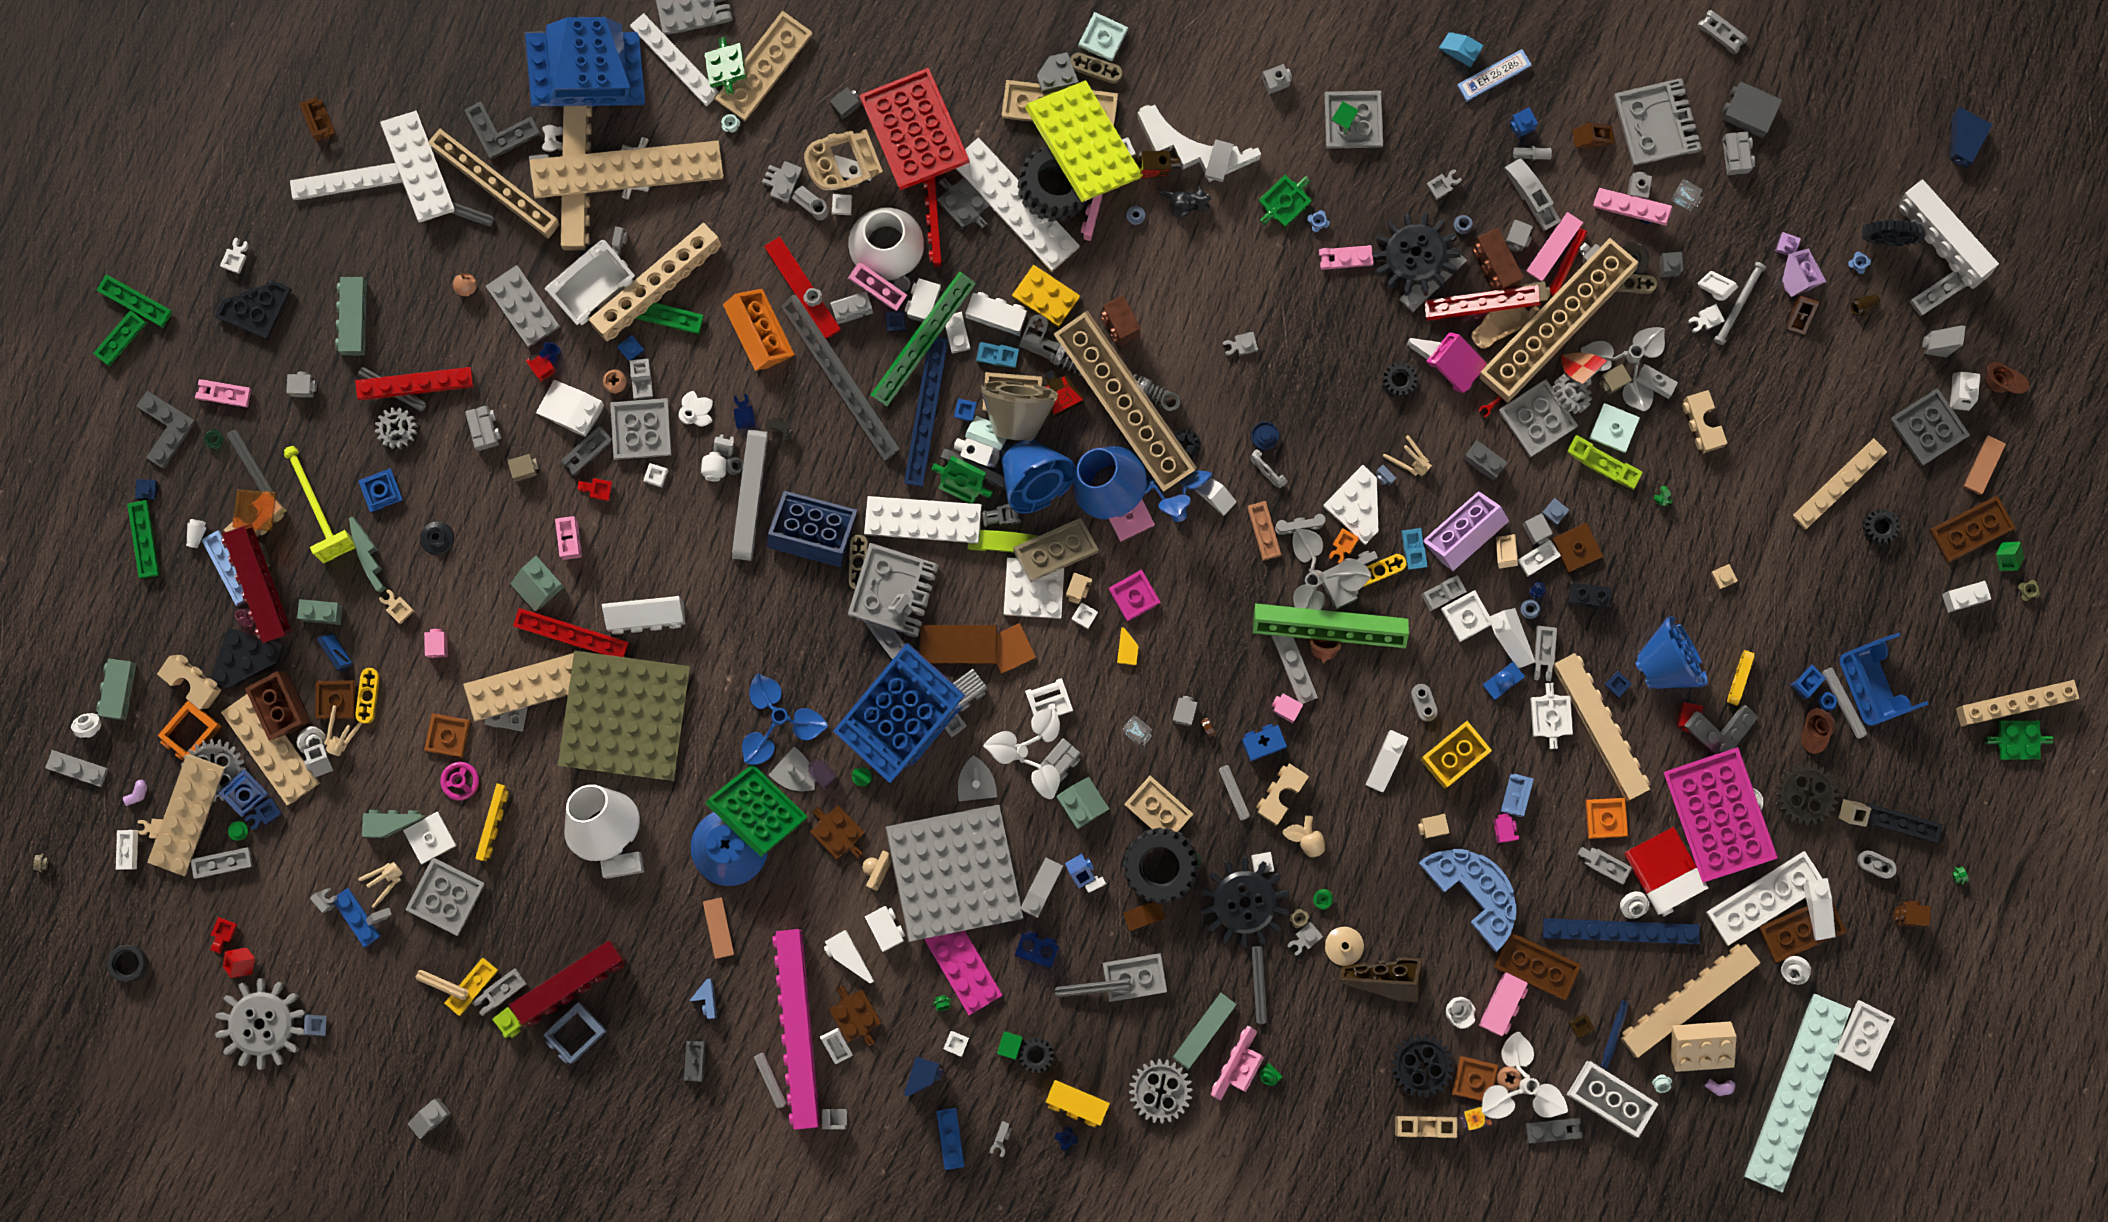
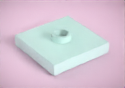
[1078,12,1128,62]
[1589,403,1640,453]
[965,416,1007,450]

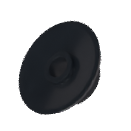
[1622,242,1649,274]
[420,521,454,555]

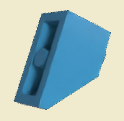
[1439,32,1483,68]

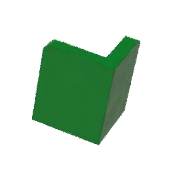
[1332,101,1359,134]
[1996,542,2024,571]
[997,1032,1023,1060]

